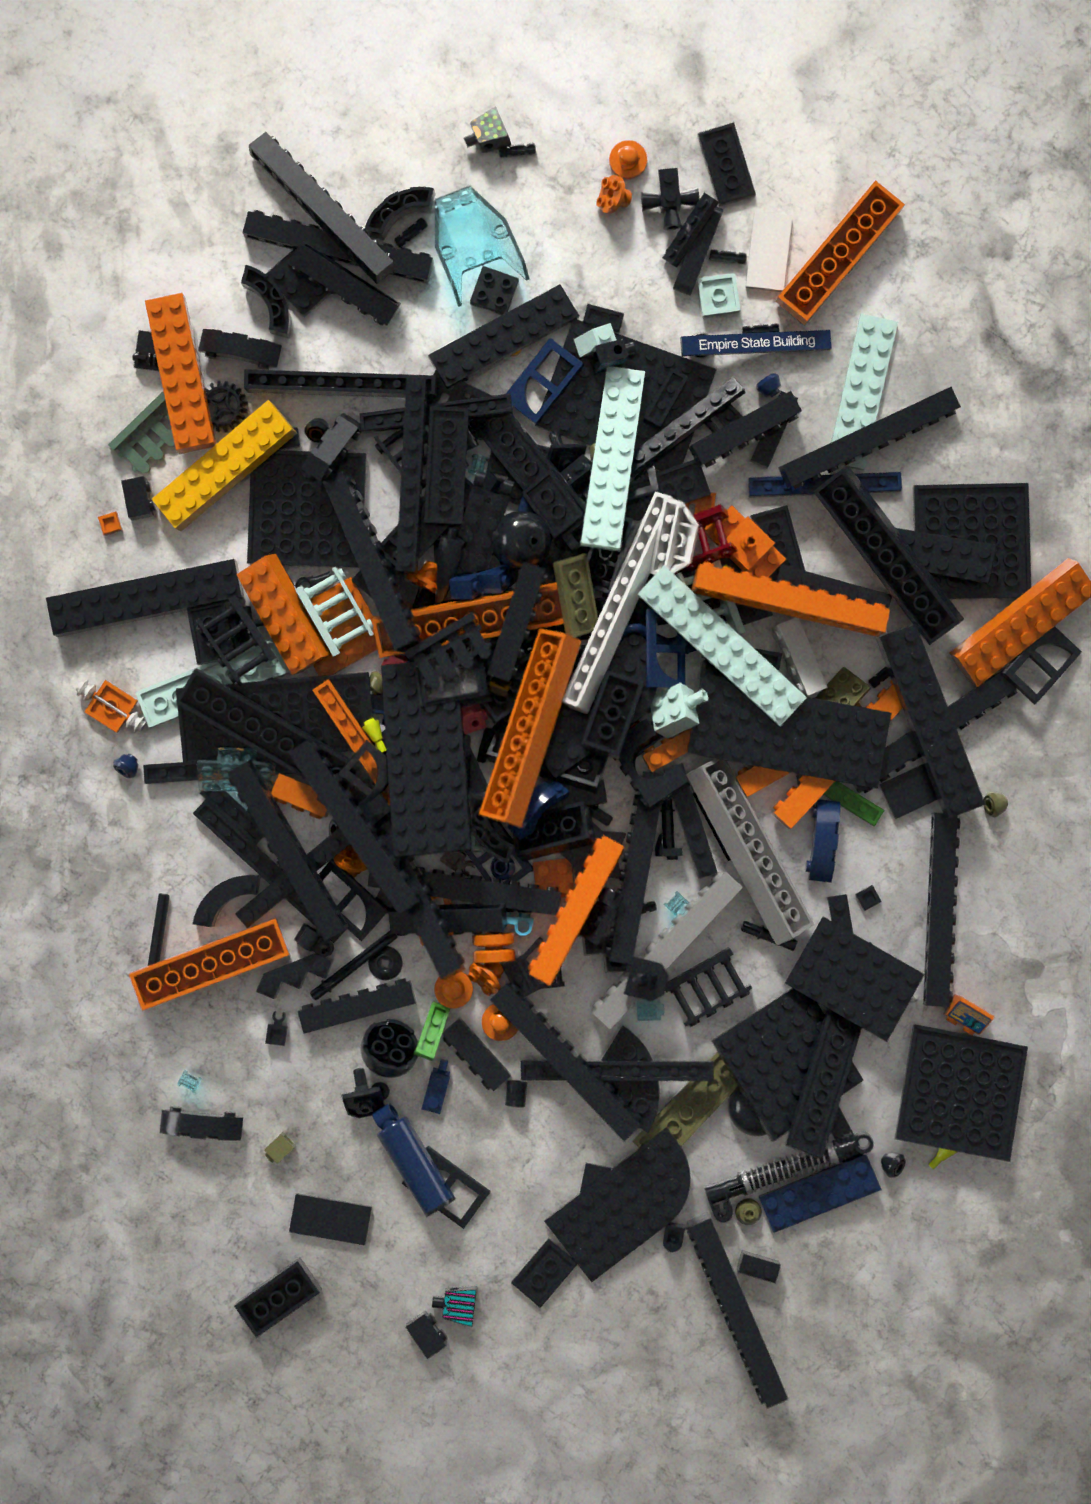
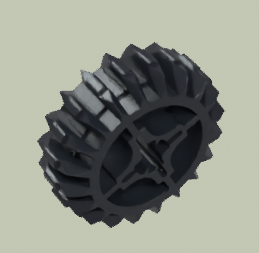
[205,381,248,433]

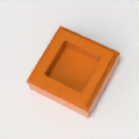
[98,512,123,536]

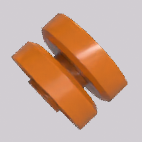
[472,932,515,963]

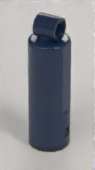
[372,1103,456,1218]

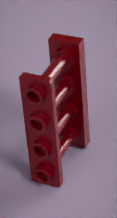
[674,504,738,575]

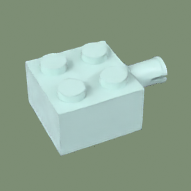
[651,683,708,738]

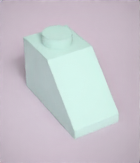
[574,323,616,358]

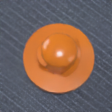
[609,140,647,180]
[596,175,632,214]
[406,561,437,594]
[333,844,367,878]
[468,962,504,996]
[434,971,473,1009]
[482,1004,518,1041]

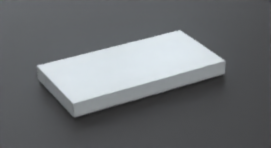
[745,211,792,292]

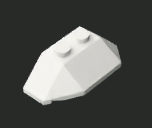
[649,497,699,575]

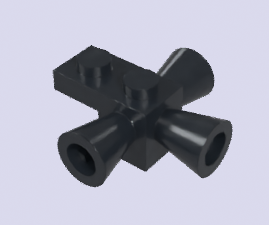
[641,168,699,230]

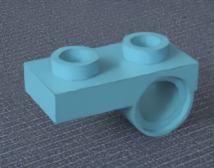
[506,912,534,936]

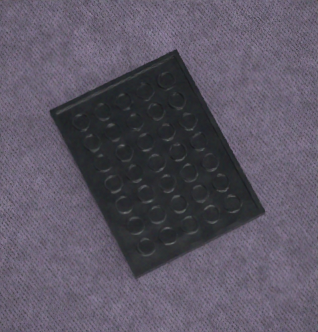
[535,319,717,471]

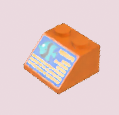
[943,994,995,1036]

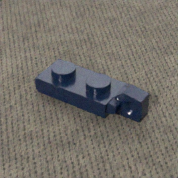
[422,1059,450,1114]

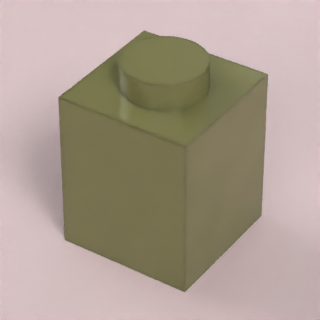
[264,1132,296,1164]

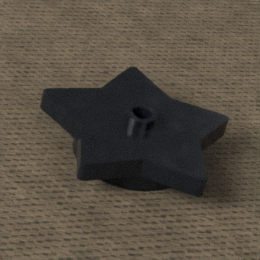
[560,821,626,886]

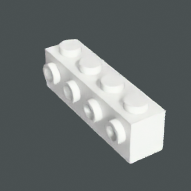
[772,618,827,696]

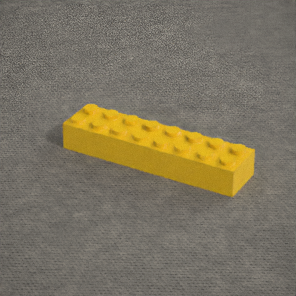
[152,400,297,531]

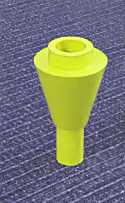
[362,718,387,753]
[929,1148,957,1169]

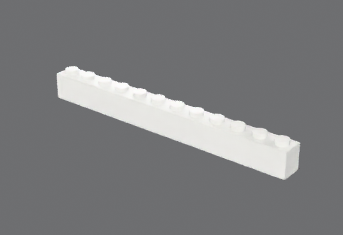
[562,492,673,714]

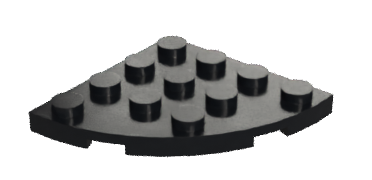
[602,1025,660,1133]

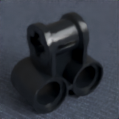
[294,923,334,957]

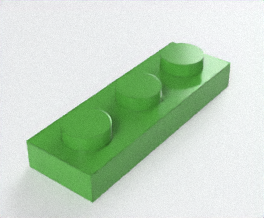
[414,1002,451,1061]

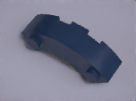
[805,799,841,883]

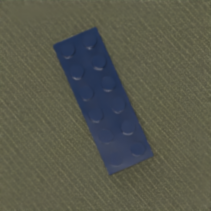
[759,1154,881,1233]

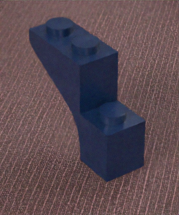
[449,564,518,599]

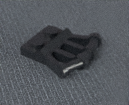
[502,937,565,997]

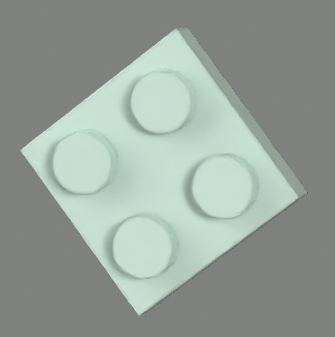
[697,273,741,317]

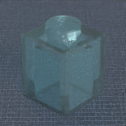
[636,1000,664,1021]

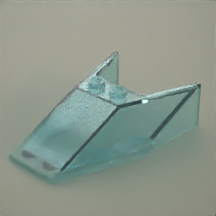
[435,186,530,307]

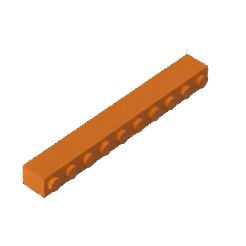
[772,680,902,829]

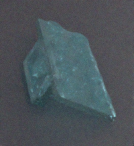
[197,747,276,792]

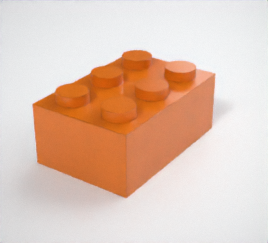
[271,773,329,819]

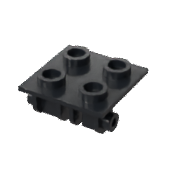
[132,330,159,371]

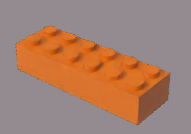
[236,554,331,675]

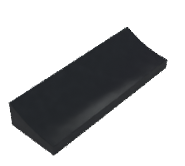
[487,722,609,794]

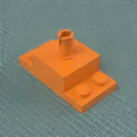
[705,505,786,578]

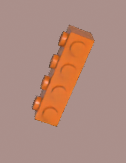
[642,728,692,773]

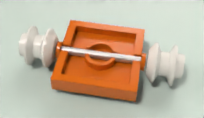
[76,680,146,733]

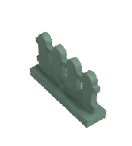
[108,391,175,473]

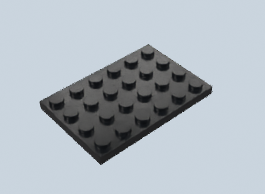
[785,916,925,1042]

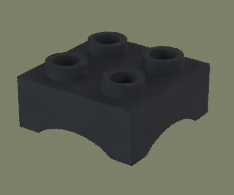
[470,266,519,315]

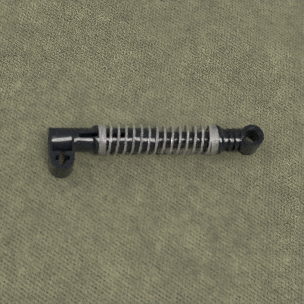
[704,1131,874,1223]

